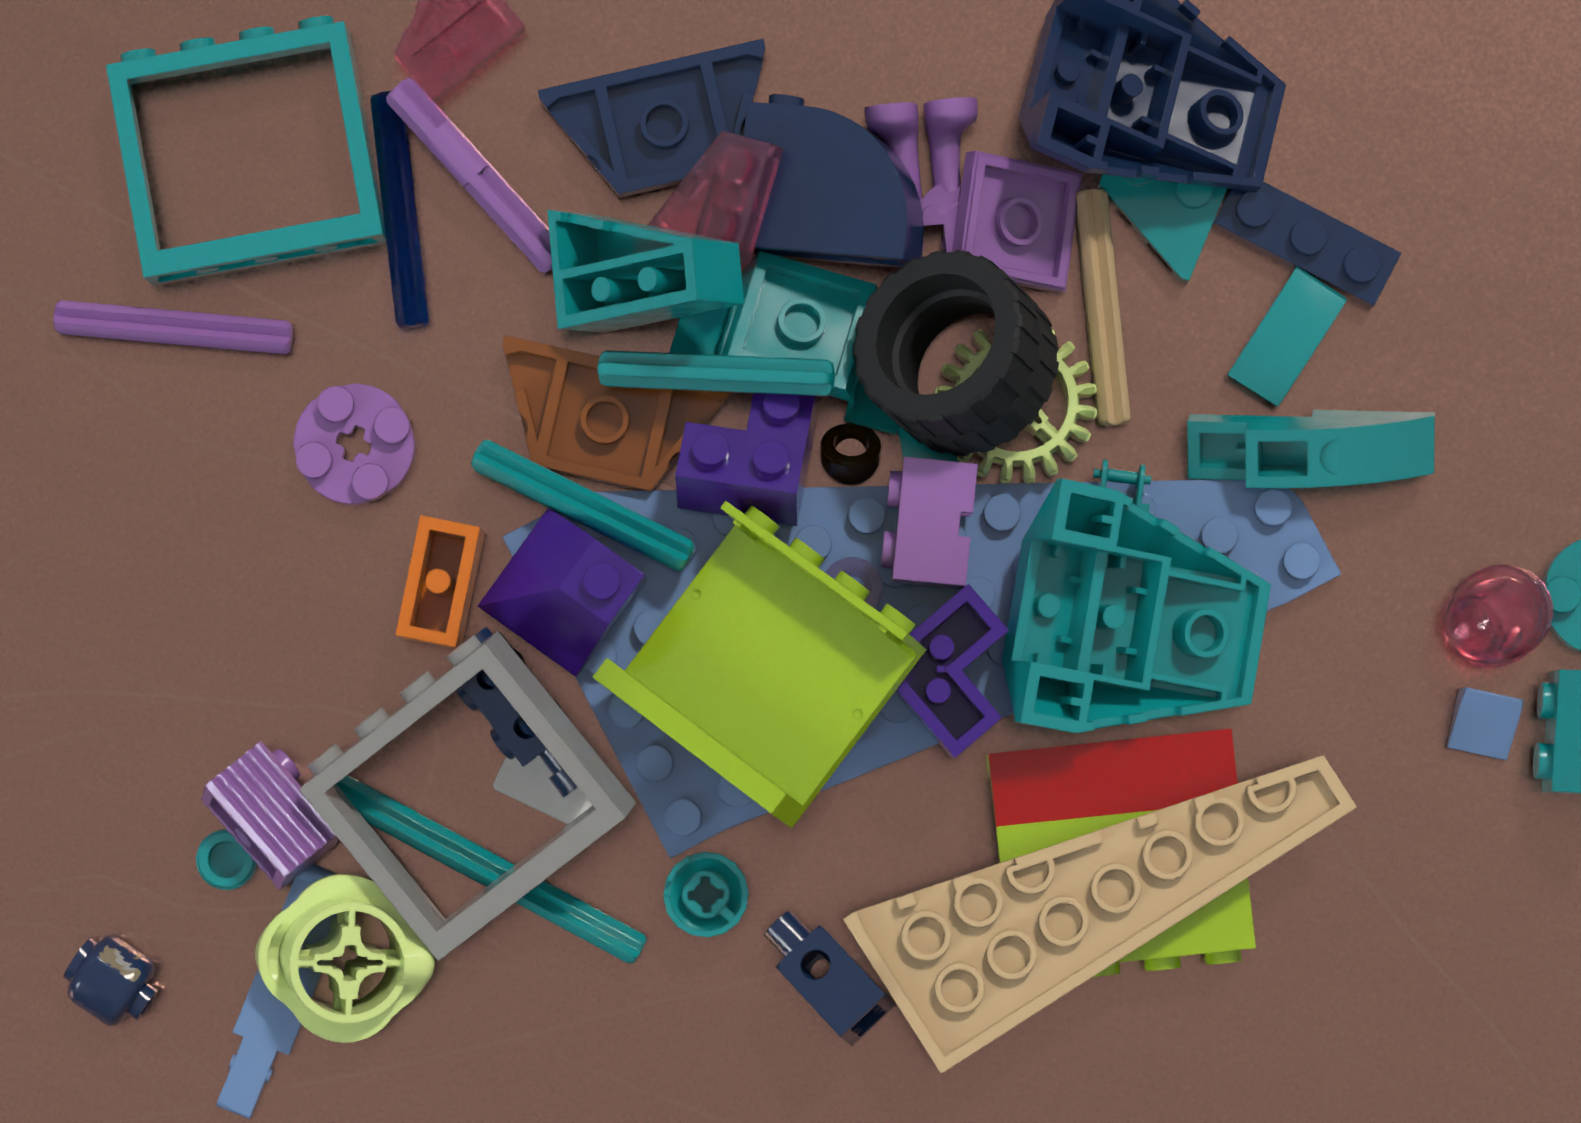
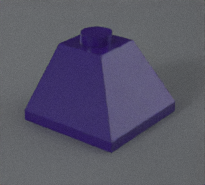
[477,508,647,677]

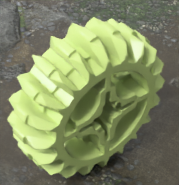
[934,329,1097,485]

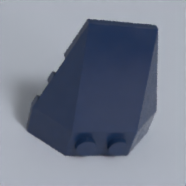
[1019,0,1286,191]

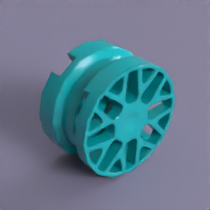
[663,852,749,937]

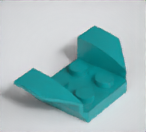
[669,251,899,436]

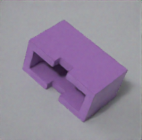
[881,457,978,589]

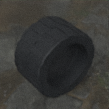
[852,250,1059,456]

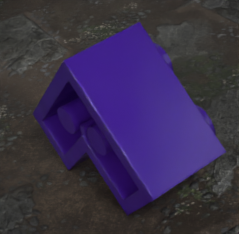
[675,393,817,526]
[895,583,1009,759]

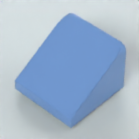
[1446,687,1524,761]

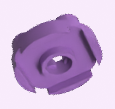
[293,384,416,506]

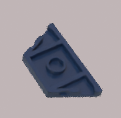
[538,39,766,198]

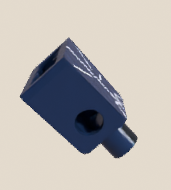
[764,910,896,1046]

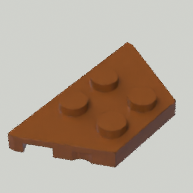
[502,335,731,492]

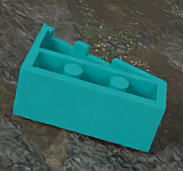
[547,209,744,333]

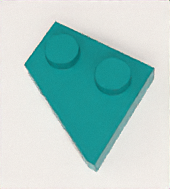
[1097,174,1227,284]

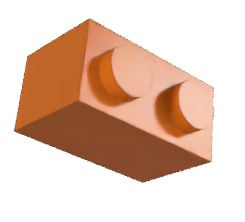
[395,515,485,649]

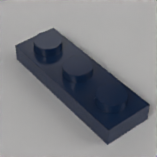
[1212,181,1401,309]

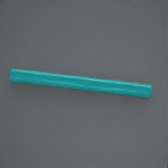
[336,775,647,964]

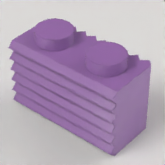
[201,741,338,890]

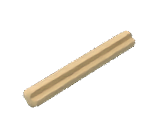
[1076,189,1131,427]

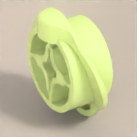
[255,874,435,1043]

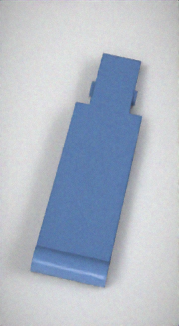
[216,864,337,1119]

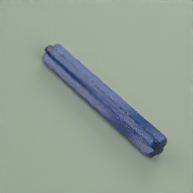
[370,91,429,328]

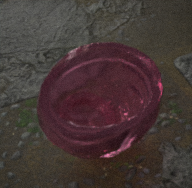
[1443,565,1553,667]

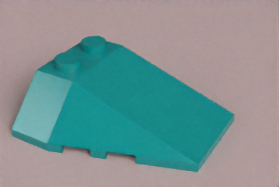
[1002,478,1271,733]

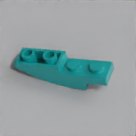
[1187,410,1435,488]

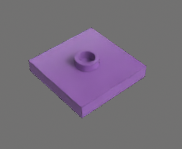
[952,151,1082,293]

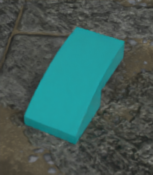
[1227,267,1347,407]

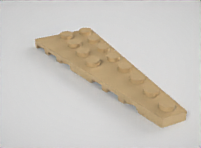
[843,755,1357,1074]

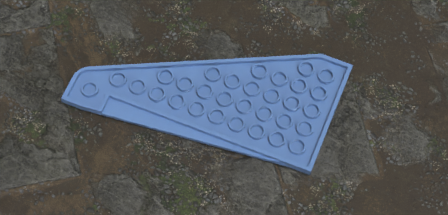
[502,480,1341,859]

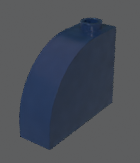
[730,94,924,268]

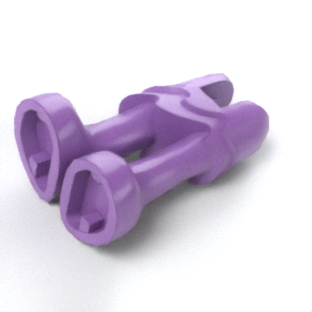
[864,97,978,258]

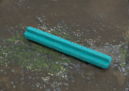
[597,350,835,396]
[471,440,694,571]

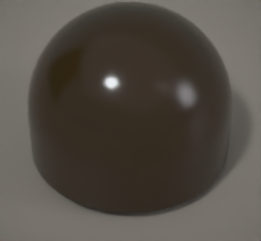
[820,423,881,485]

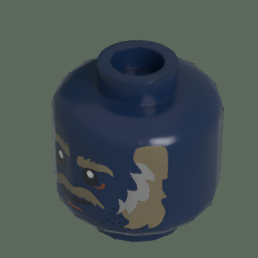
[63,935,158,1026]

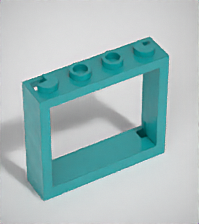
[106,16,388,285]

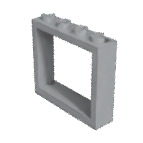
[299,631,636,961]

